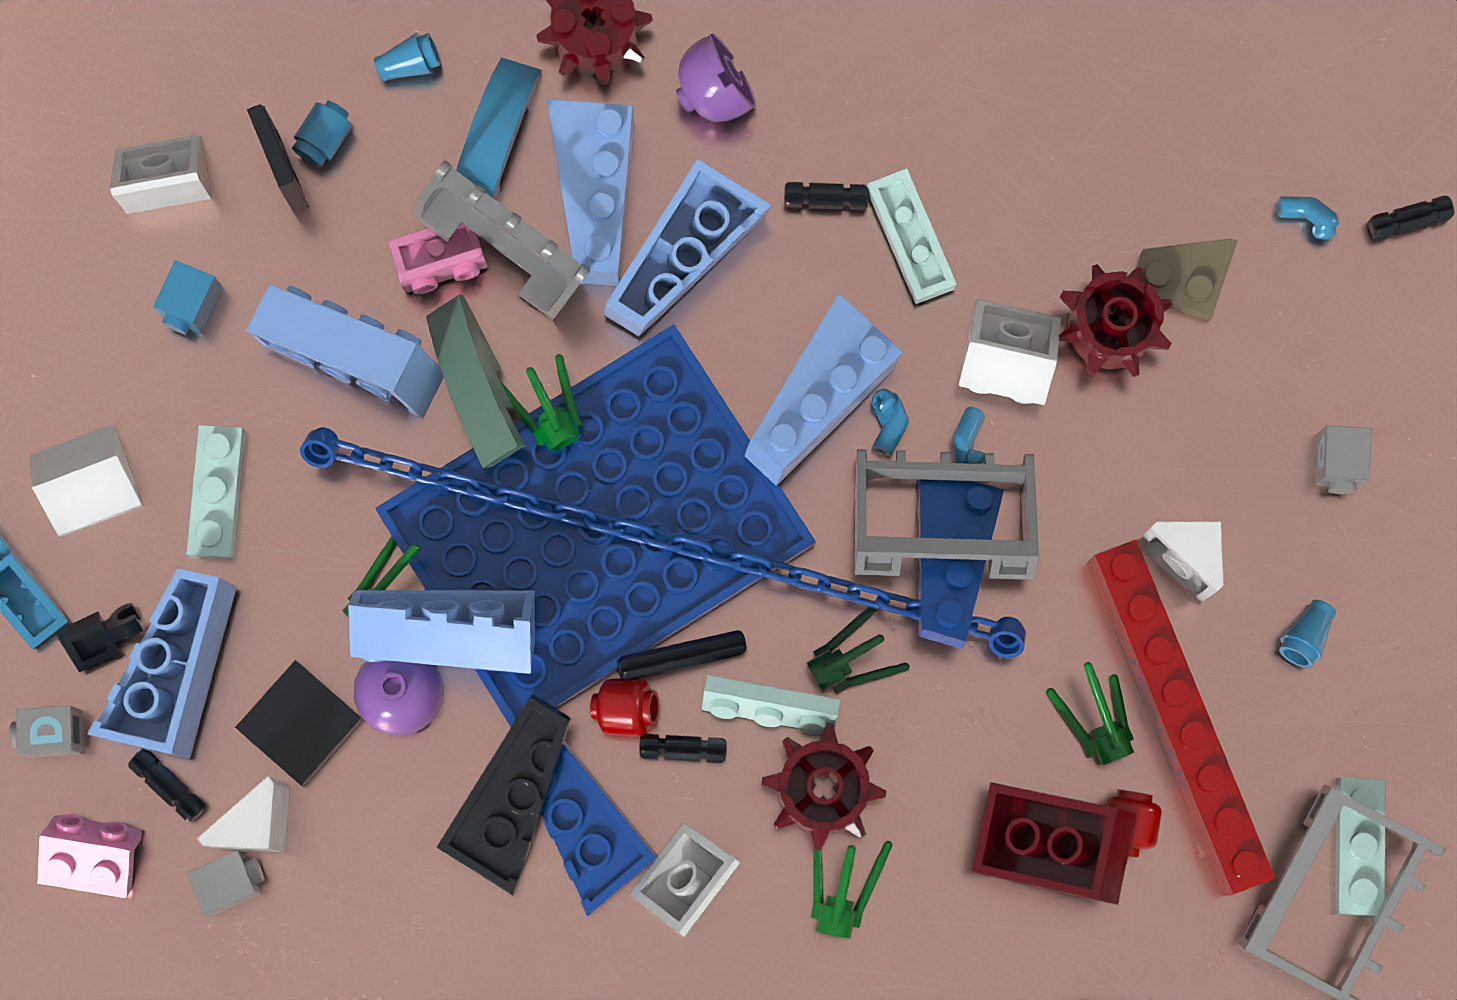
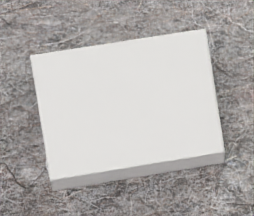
[110,134,212,214]
[30,424,143,538]
[1137,522,1223,604]
[197,776,290,853]
[630,822,740,937]

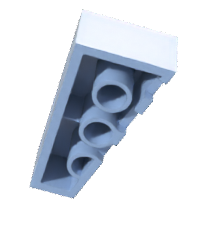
[546,99,635,286]
[602,159,771,337]
[246,284,444,418]
[744,293,903,486]
[87,568,237,759]
[348,590,535,674]

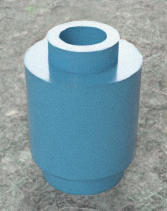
[292,100,352,167]

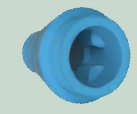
[374,32,441,82]
[1279,599,1336,668]

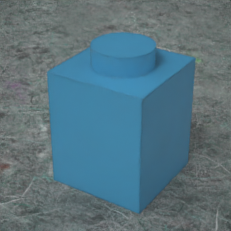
[153,260,223,334]

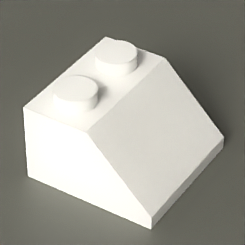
[959,299,1061,405]

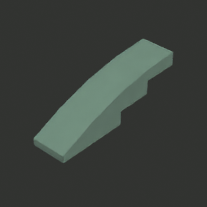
[426,294,525,468]

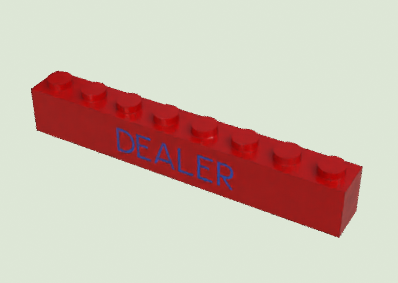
[1087,539,1276,896]

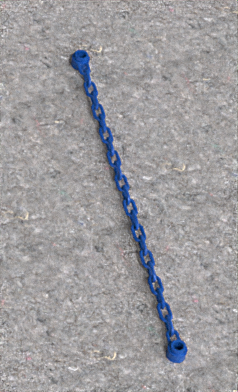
[300,427,1026,658]

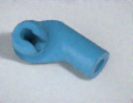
[1278,196,1339,239]
[872,389,909,457]
[953,407,985,464]

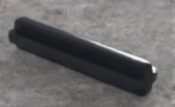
[617,630,747,680]

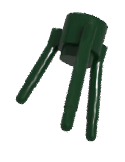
[806,599,910,694]

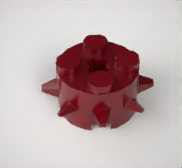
[536,0,653,84]
[1058,264,1172,377]
[762,725,886,850]

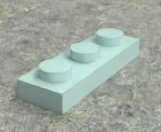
[867,168,957,304]
[186,425,246,560]
[702,675,840,735]
[1335,777,1385,916]

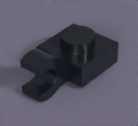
[57,603,143,672]

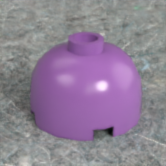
[676,33,756,122]
[354,660,444,736]

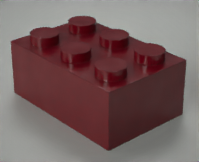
[971,782,1137,905]

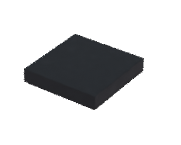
[247,104,308,213]
[235,660,363,787]

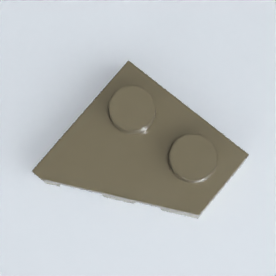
[1135,238,1237,321]

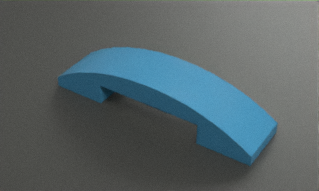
[456,57,542,200]

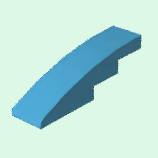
[0,534,69,650]

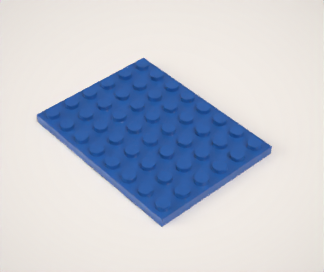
[375,324,816,727]

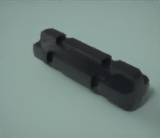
[784,182,868,210]
[1368,195,1455,240]
[639,734,727,763]
[128,749,206,822]

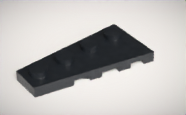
[436,694,571,896]

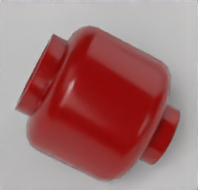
[590,678,659,737]
[1103,789,1162,857]

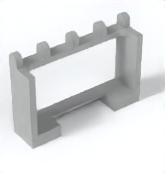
[413,160,591,320]
[855,449,1039,580]
[1239,784,1446,1000]

